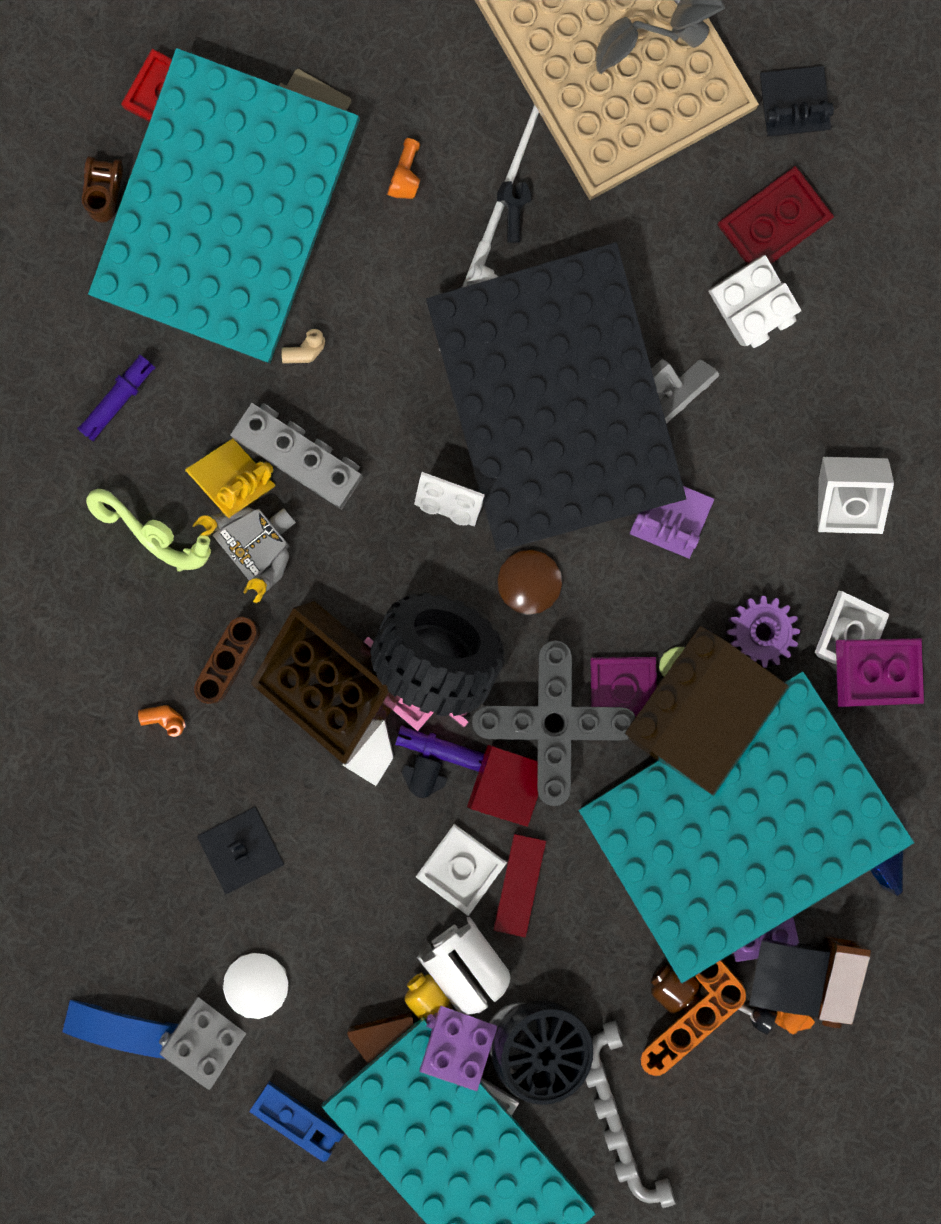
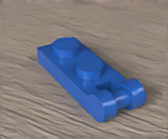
[249,1081,345,1162]

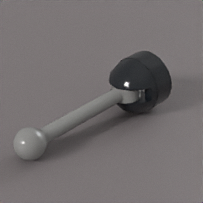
[700,985,778,1035]

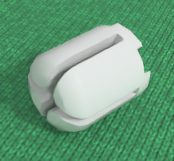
[417,917,511,1015]

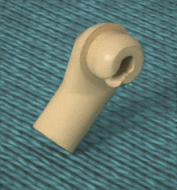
[282,329,325,364]

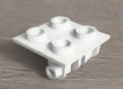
[414,472,484,527]

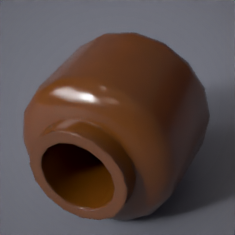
[650,963,699,1013]

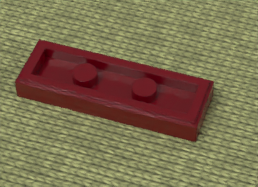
[493,833,546,938]

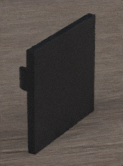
[197,807,284,894]

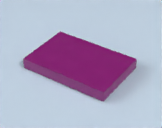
[836,638,924,707]

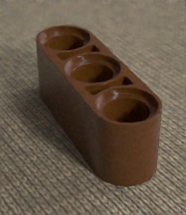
[194,617,260,704]

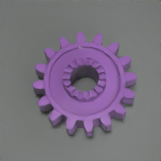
[726,596,800,668]

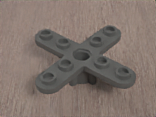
[472,640,636,806]

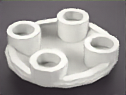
[223,953,288,1019]

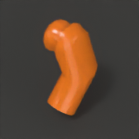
[138,705,185,737]

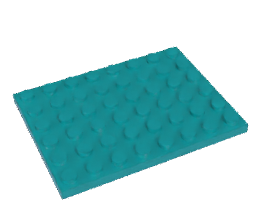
[88,48,360,363]
[579,672,914,983]

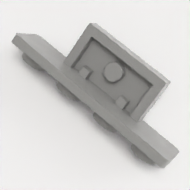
[651,359,719,424]

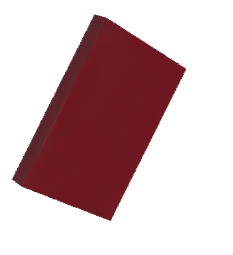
[717,166,834,264]

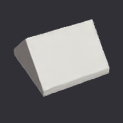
[815,591,889,664]

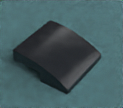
[750,938,831,1017]

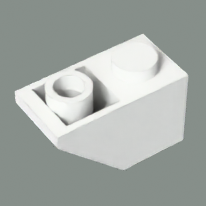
[343,719,394,786]

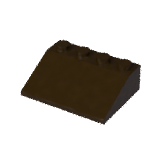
[251,601,400,765]
[625,626,789,796]

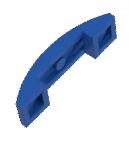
[63,1000,179,1059]

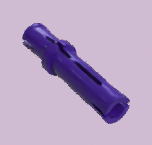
[77,354,156,442]
[395,725,485,772]

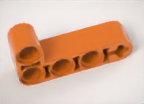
[641,960,746,1076]

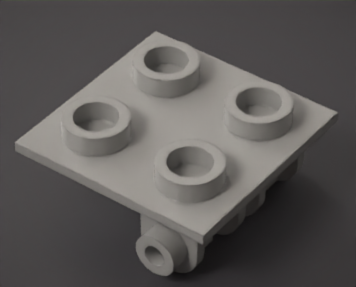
[159,997,246,1090]

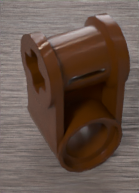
[82,156,123,223]

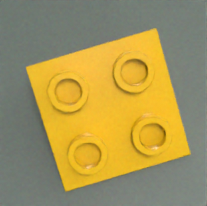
[185,439,276,518]

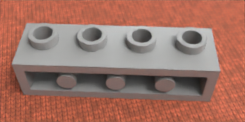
[230,403,363,510]

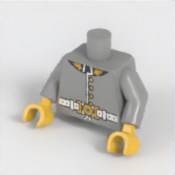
[192,507,296,603]

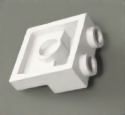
[708,255,801,348]

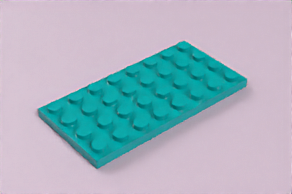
[322,1016,596,1224]

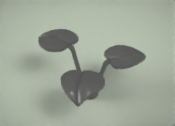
[596,0,725,75]

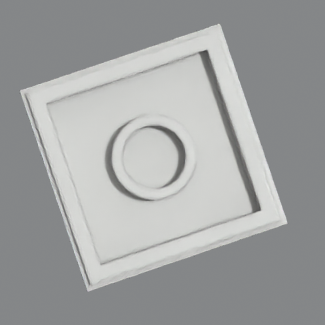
[416,824,507,916]

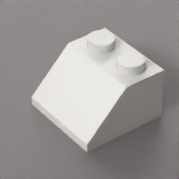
[818,457,894,534]

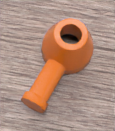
[387,138,420,199]

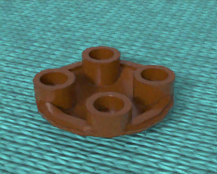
[497,550,562,615]

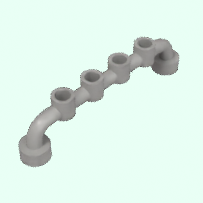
[586,1020,676,1208]

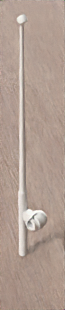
[439,105,539,351]

